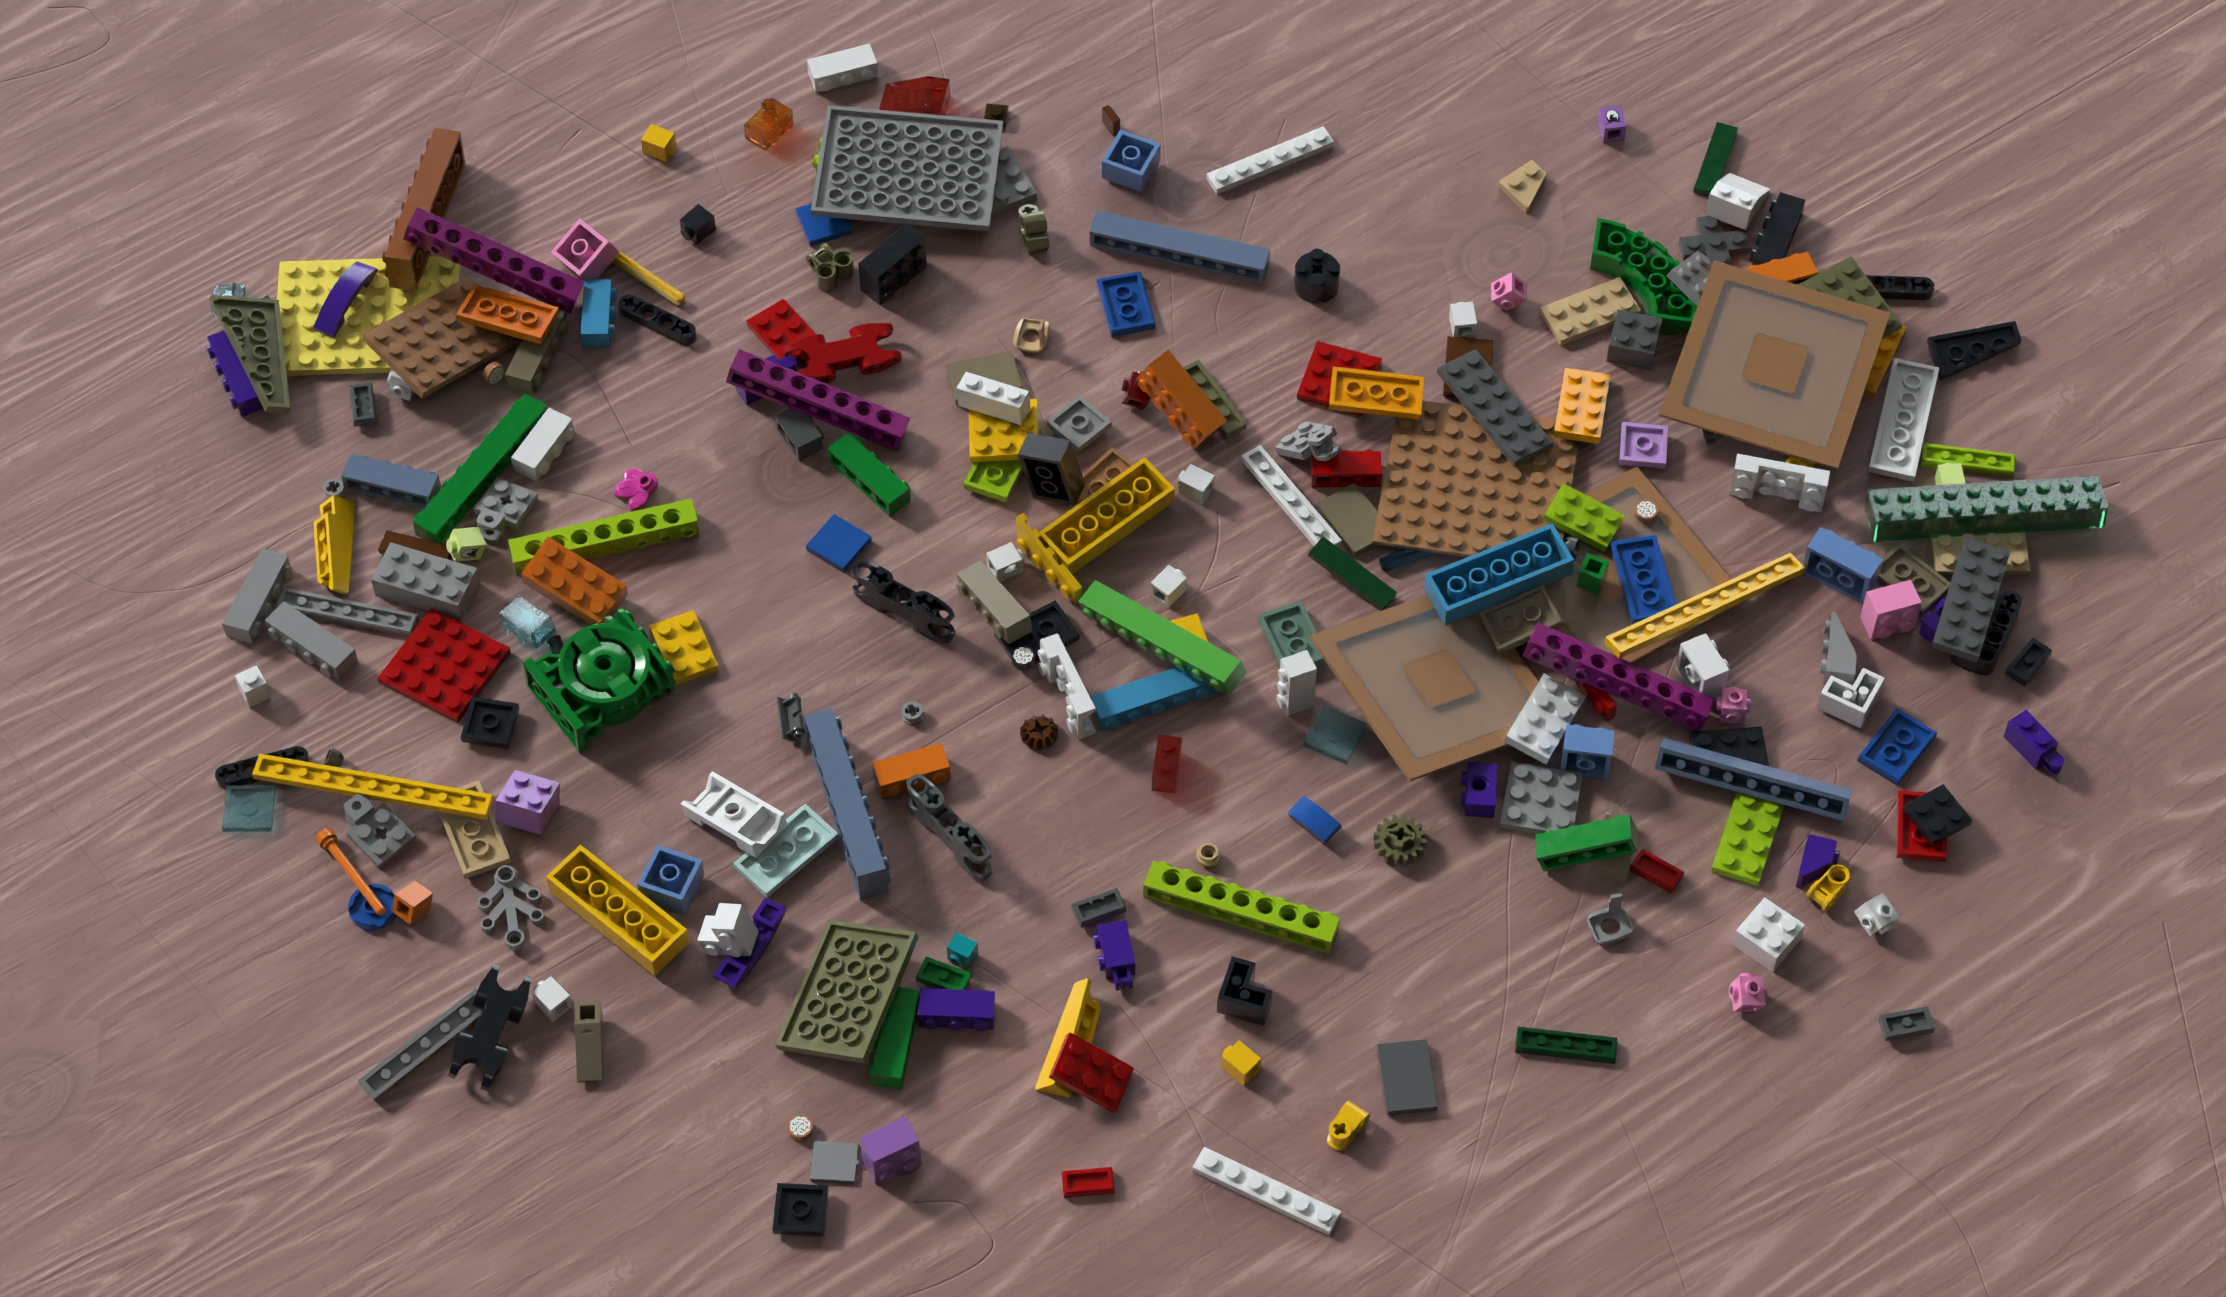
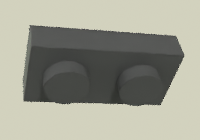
[1878,1006,1935,1041]

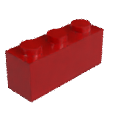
[1311,450,1382,488]

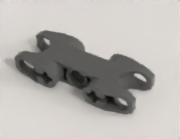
[906,774,992,881]

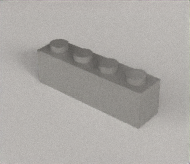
[222,548,292,644]
[265,601,358,681]

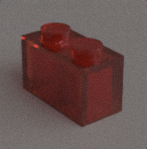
[1152,735,1183,793]

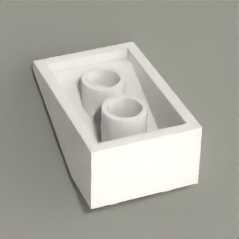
[1705,173,1771,230]

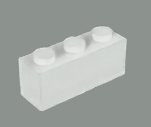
[807,44,878,93]
[956,372,1031,425]
[511,408,575,481]
[1276,650,1317,716]

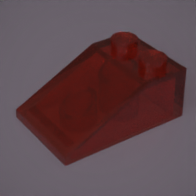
[879,76,950,116]

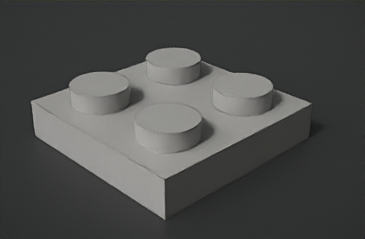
[1047,395,1112,453]

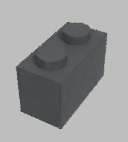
[775,408,824,461]

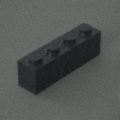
[1749,192,1806,265]

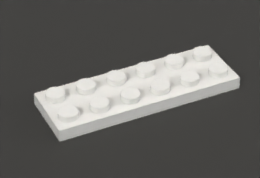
[1868,358,1939,482]

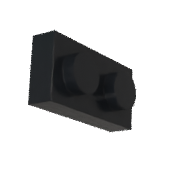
[2005,637,2052,686]

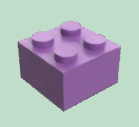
[495,770,560,835]
[860,1116,921,1185]

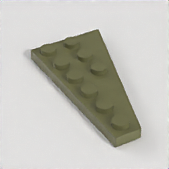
[209,295,290,413]

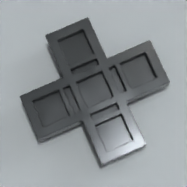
[1679,216,1750,265]

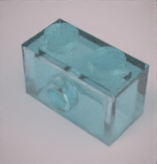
[499,595,556,649]

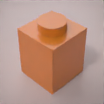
[392,880,433,924]

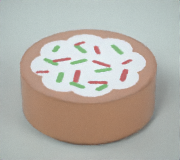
[483,362,505,385]
[1634,499,1658,523]
[787,1114,813,1141]

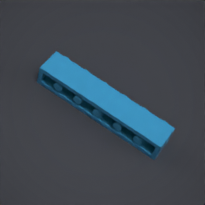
[1090,668,1225,731]

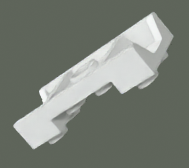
[1729,454,1830,512]
[1038,633,1096,740]
[681,771,788,858]

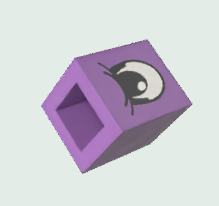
[1597,106,1626,143]

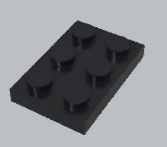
[994,600,1080,670]

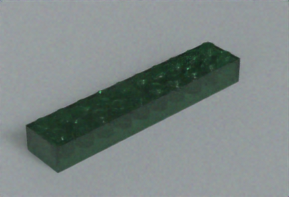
[1865,475,2109,542]

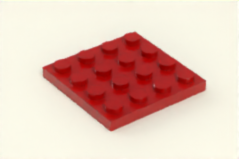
[378,608,511,723]

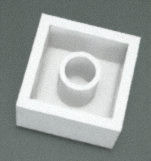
[1676,633,1730,699]
[1733,897,1805,972]

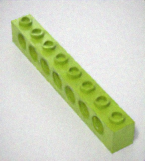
[508,498,699,575]
[1143,861,1340,954]

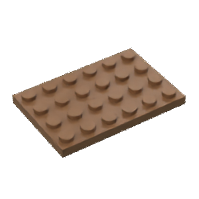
[363,276,522,399]

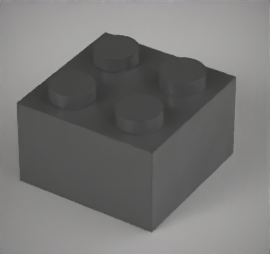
[1606,309,1662,370]

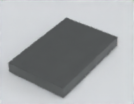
[1377,1039,1438,1115]

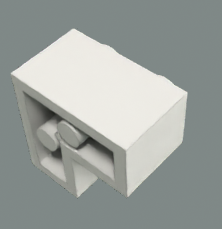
[1817,668,1885,728]
[697,903,759,957]

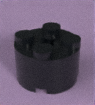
[1294,248,1340,303]

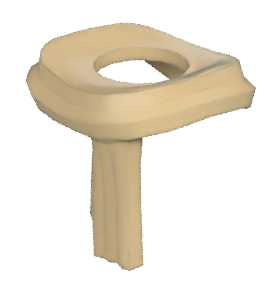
[1013,319,1050,353]

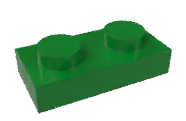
[916,956,971,990]

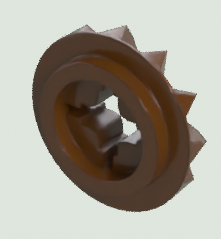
[1020,714,1059,750]

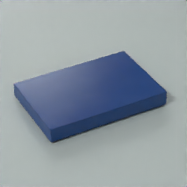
[1096,271,1156,337]
[1857,708,1937,786]

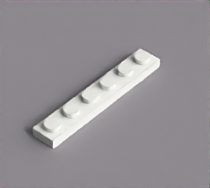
[1206,126,1334,195]
[1241,445,1342,547]
[1192,1147,1341,1236]

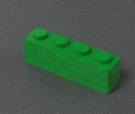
[827,432,911,517]
[1535,814,1638,872]
[868,987,920,1090]

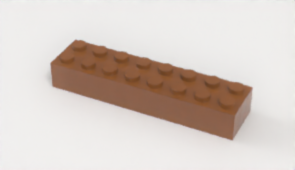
[382,128,465,291]

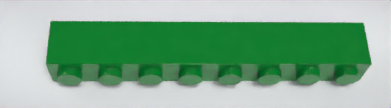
[413,393,548,543]

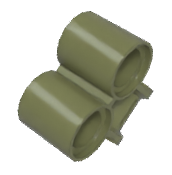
[1018,204,1050,253]
[806,243,854,292]

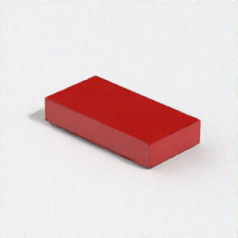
[1629,849,1685,894]
[1061,1167,1115,1198]

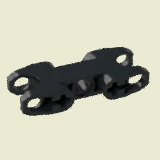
[851,560,956,643]
[448,964,532,1091]

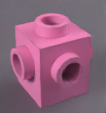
[1491,272,1527,311]
[1716,687,1751,725]
[1729,973,1767,1012]

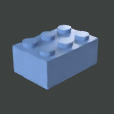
[1803,527,1883,604]

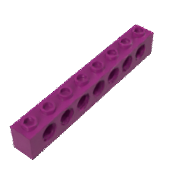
[403,207,585,314]
[726,349,910,451]
[1523,622,1714,731]

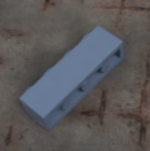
[341,454,441,508]

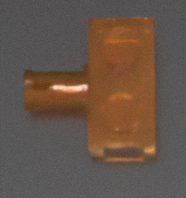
[744,98,794,151]

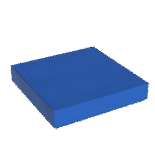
[795,204,852,246]
[806,514,872,572]

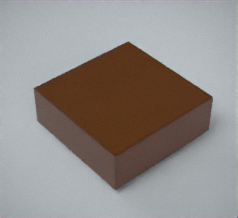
[1102,105,1120,136]

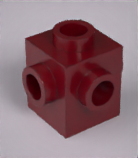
[1121,371,1152,410]

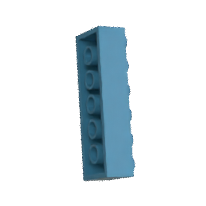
[1424,523,1574,626]

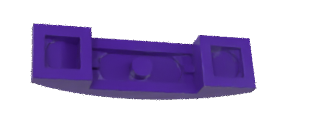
[314,261,378,338]
[713,897,786,989]

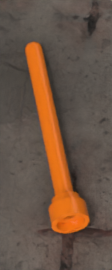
[315,828,386,916]

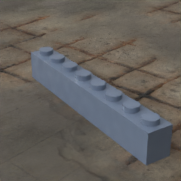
[1090,211,1270,283]
[1655,738,1852,821]

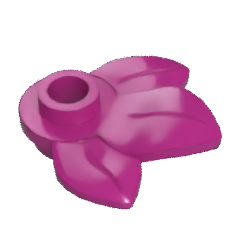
[613,469,658,511]

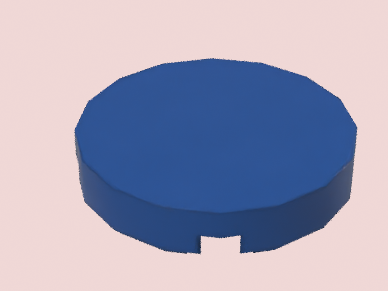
[348,884,396,931]

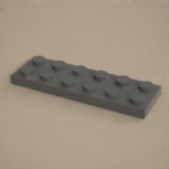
[1437,349,1553,467]
[1931,537,2010,662]

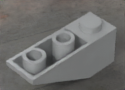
[1820,611,1857,685]

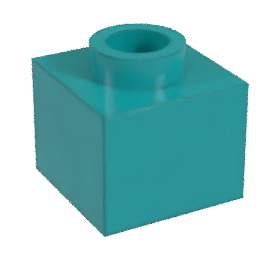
[946,932,979,970]

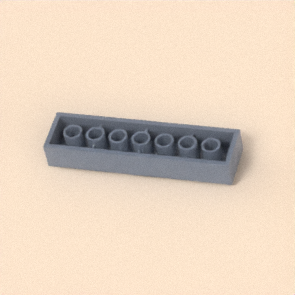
[804,708,891,900]

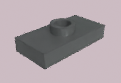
[349,382,377,427]
[1071,888,1126,928]

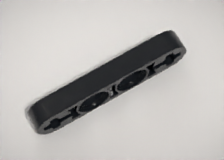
[1866,275,1935,300]
[619,294,696,345]
[215,746,310,789]

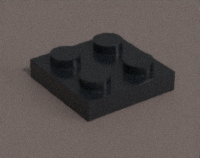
[461,697,520,749]
[1903,784,1972,847]
[772,1183,829,1237]

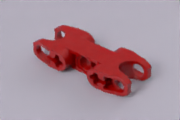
[783,323,902,384]

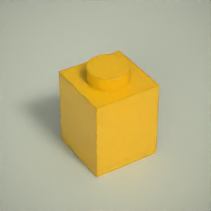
[641,124,677,162]
[1222,1040,1261,1086]

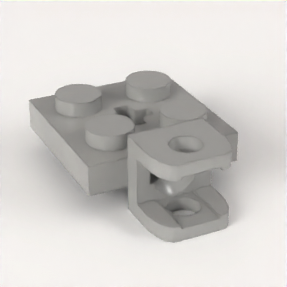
[1274,421,1341,461]
[474,477,538,543]
[344,794,416,869]

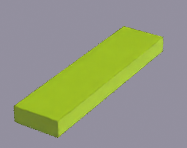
[1920,443,2016,478]

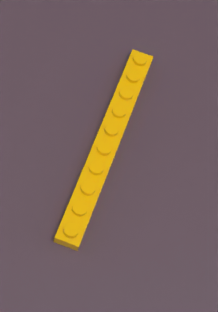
[1604,553,1805,659]
[252,754,494,820]

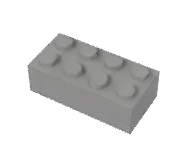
[371,542,480,621]

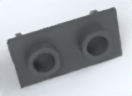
[777,693,805,745]

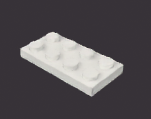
[1504,673,1586,764]

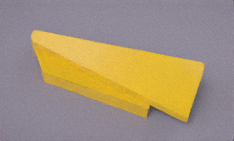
[313,495,355,594]
[1035,978,1101,1097]

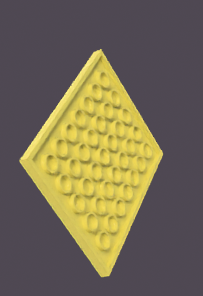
[277,256,461,376]

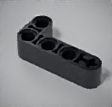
[1950,591,2022,676]

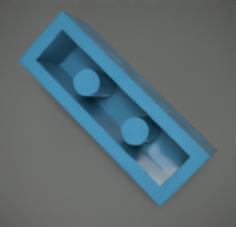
[581,279,617,348]

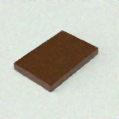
[1443,336,1493,397]

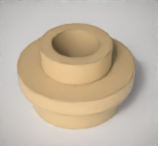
[1196,843,1221,867]

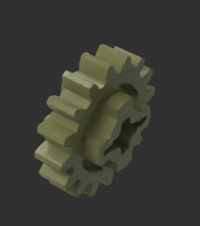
[1373,814,1427,866]

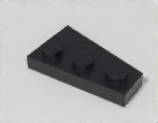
[1689,726,1769,767]

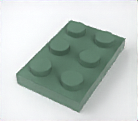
[1257,601,1326,666]

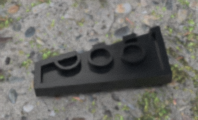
[1927,321,2022,381]

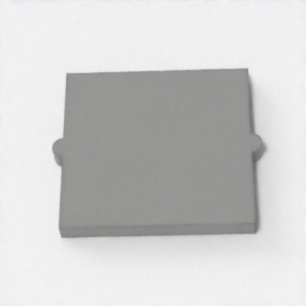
[810,1141,859,1183]

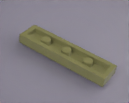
[1183,360,1247,438]

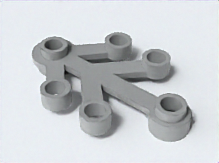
[477,865,545,951]

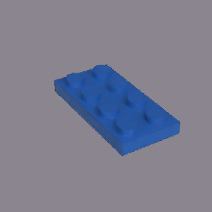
[1609,535,1677,625]

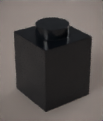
[680,204,716,245]

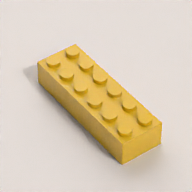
[1039,457,1175,575]
[546,844,689,976]

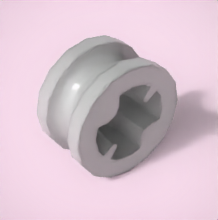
[323,478,345,499]
[902,701,924,725]

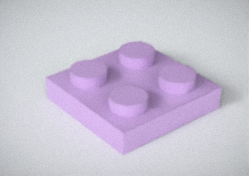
[1619,422,1668,469]

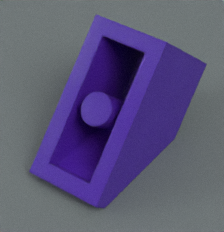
[1796,834,1840,888]

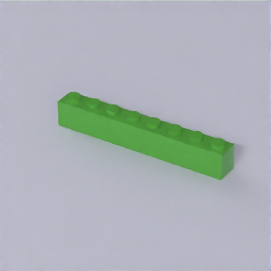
[1078,580,1247,694]

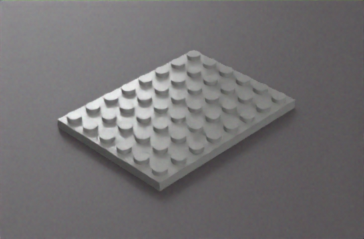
[811,105,1003,232]

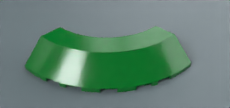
[1590,218,1697,336]

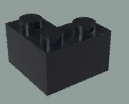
[1217,956,1273,1026]

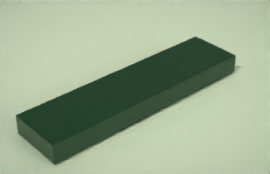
[1693,122,1738,197]
[1308,537,1397,611]
[1515,1026,1617,1064]

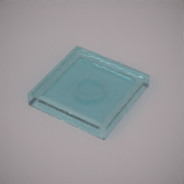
[1303,705,1367,765]
[222,785,276,832]

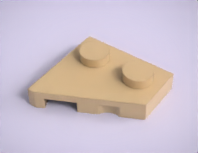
[1498,160,1546,213]

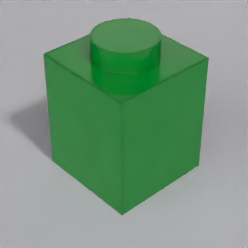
[1576,553,1609,594]

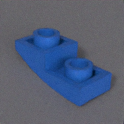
[1287,796,1342,844]

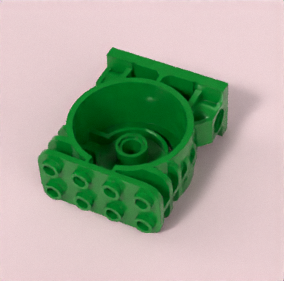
[523,608,676,753]

